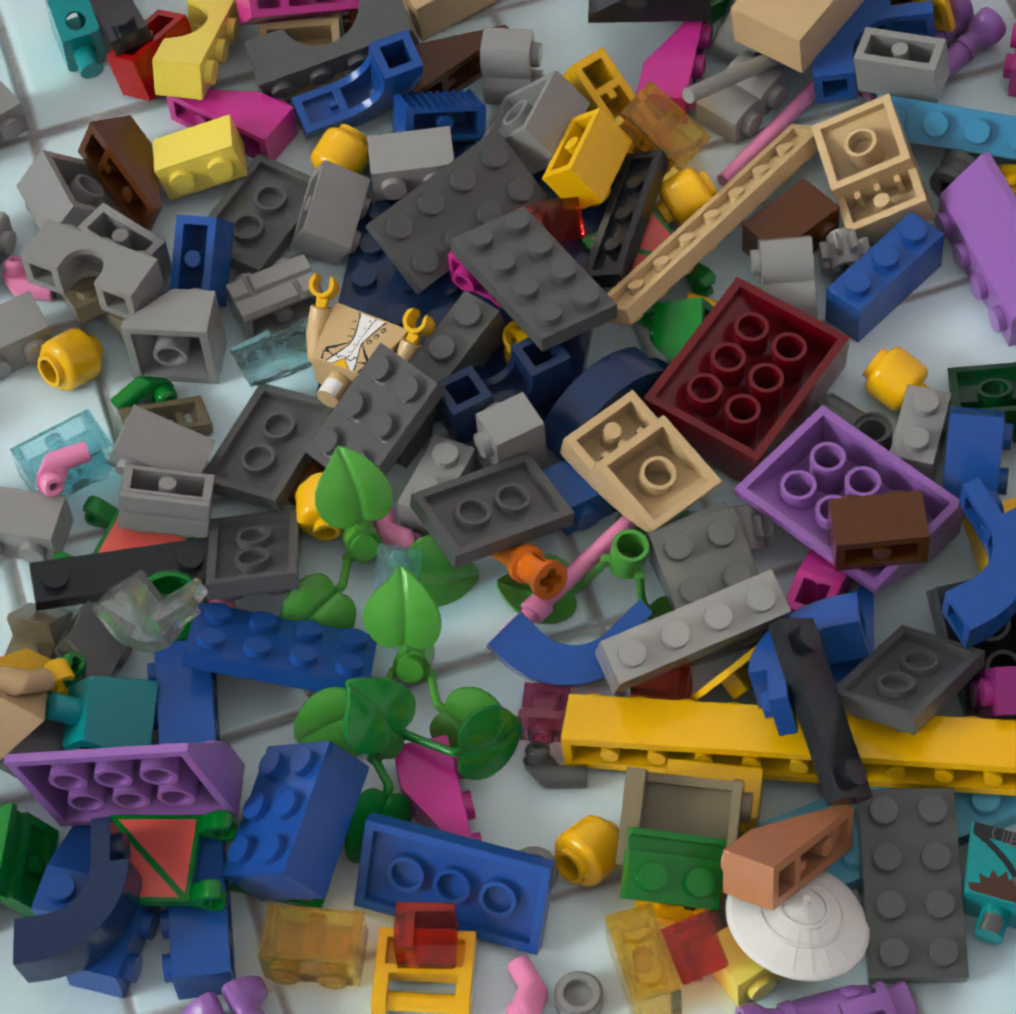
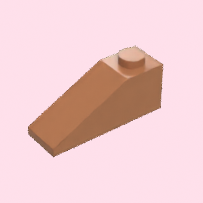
[720,804,854,911]

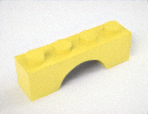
[152,0,241,100]

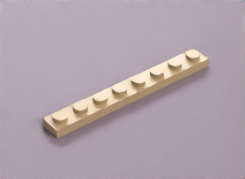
[607,124,818,325]

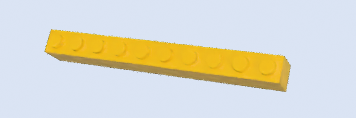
[561,693,1016,796]

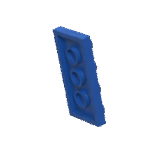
[182,602,377,692]
[354,812,556,955]

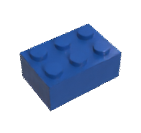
[221,741,370,901]

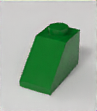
[648,297,714,361]

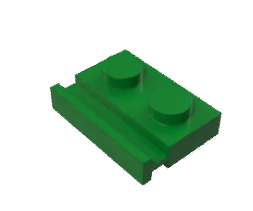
[0,802,59,917]
[620,827,726,911]

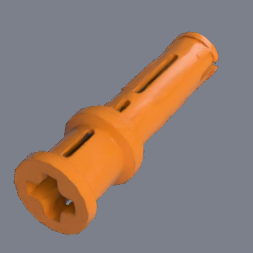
[490,544,568,600]

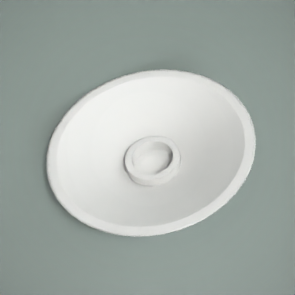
[725,870,870,982]

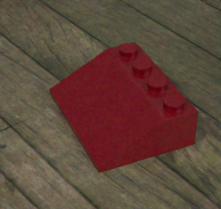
[643,277,850,482]

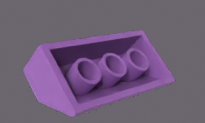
[934,152,1016,347]

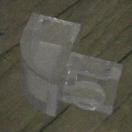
[92,569,208,652]

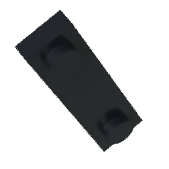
[90,0,153,56]
[584,150,669,288]
[29,537,209,611]
[768,618,873,806]

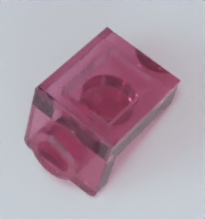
[518,682,572,745]

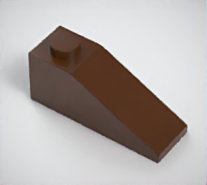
[409,25,508,95]
[78,115,162,232]

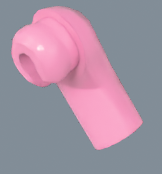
[2,256,56,302]
[374,506,423,557]

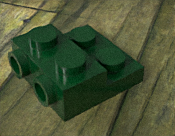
[947,362,1016,444]

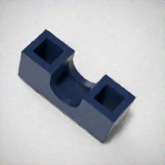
[436,337,573,443]

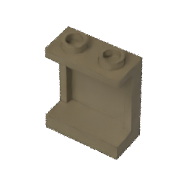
[615,767,753,880]

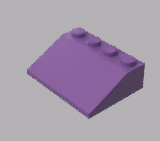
[734,405,963,595]
[4,740,245,826]

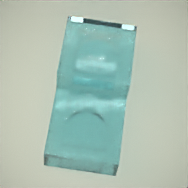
[229,317,313,387]

